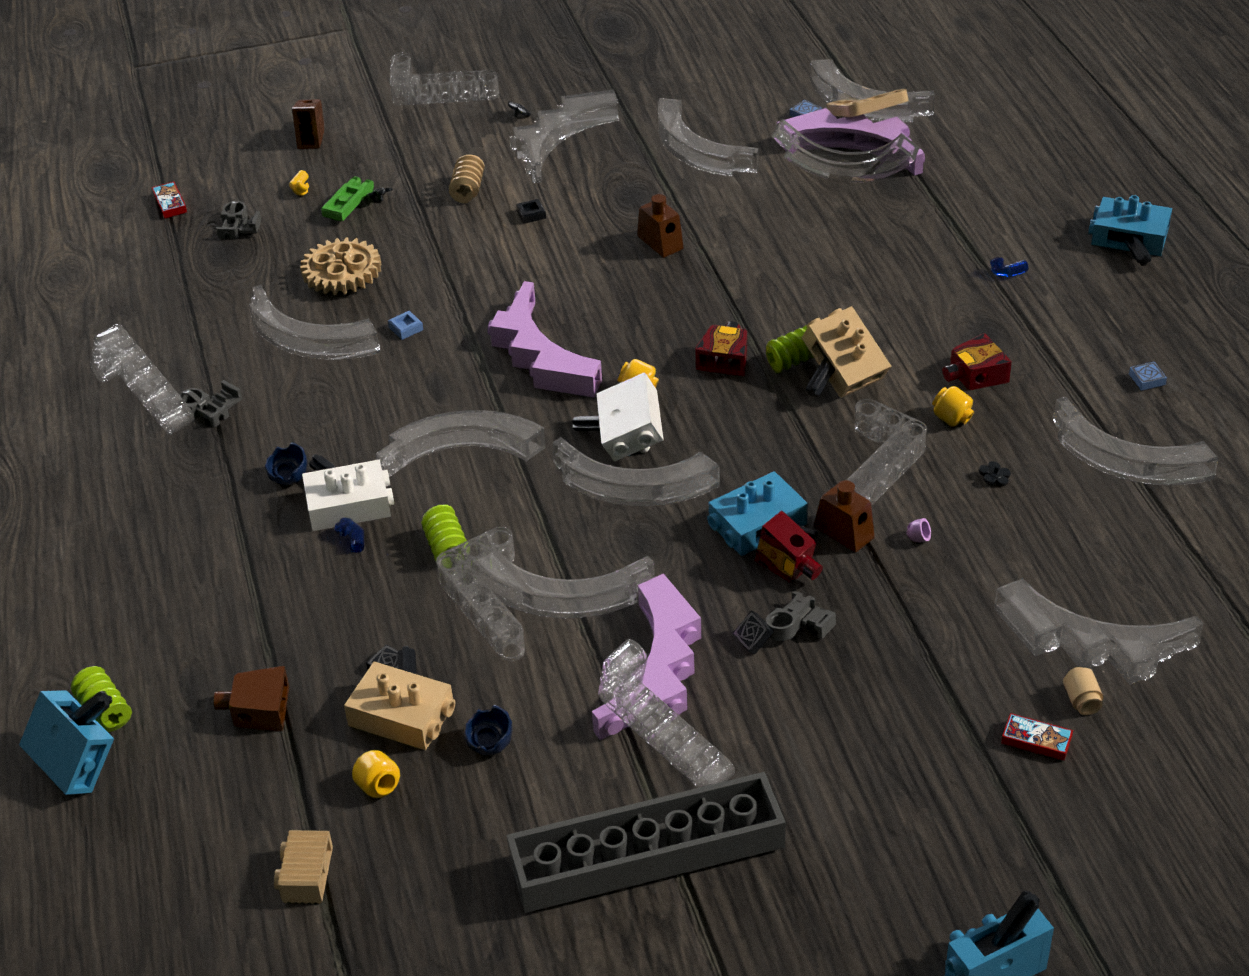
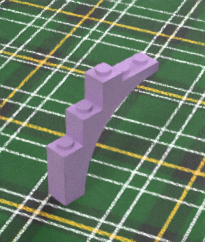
[777,108,925,175]
[487,281,602,397]
[592,574,701,740]

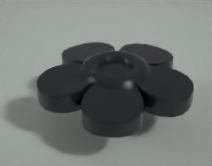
[508,101,531,117]
[366,188,393,202]
[979,461,1011,486]

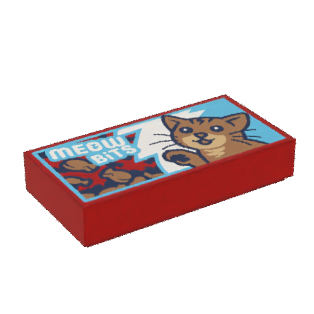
[152,182,187,218]
[1001,713,1073,761]

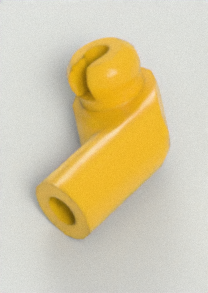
[289,170,309,196]

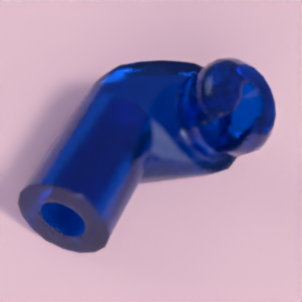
[990,257,1029,277]
[335,517,364,553]

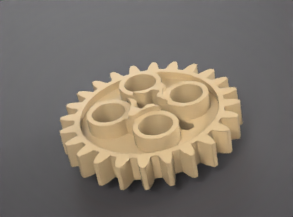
[300,238,381,295]

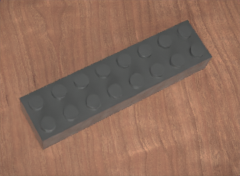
[506,772,786,913]

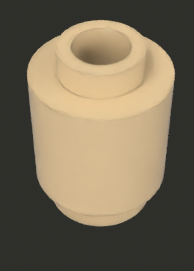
[1063,667,1103,715]

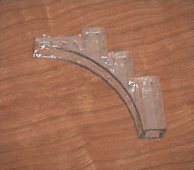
[510,90,619,183]
[994,578,1204,685]

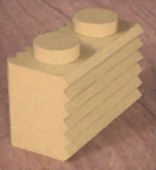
[274,830,333,904]

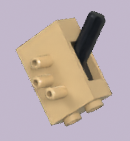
[802,306,891,398]
[344,646,455,750]

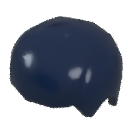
[265,442,308,485]
[464,705,513,756]

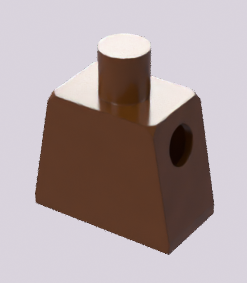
[292,99,324,149]
[637,194,684,258]
[814,480,875,553]
[214,666,289,731]

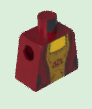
[695,321,747,376]
[942,333,1012,390]
[755,510,823,582]

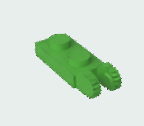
[321,176,374,221]

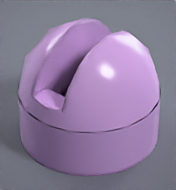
[907,518,931,543]

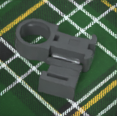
[216,201,262,239]
[178,380,242,427]
[766,591,836,641]

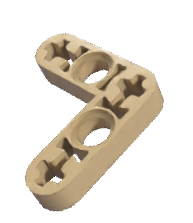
[826,89,909,117]

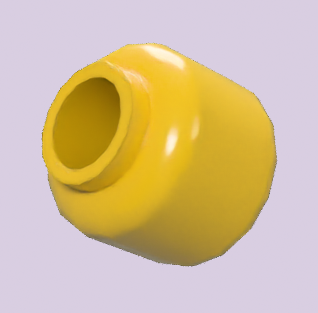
[618,359,659,388]
[932,386,974,427]
[352,750,400,798]

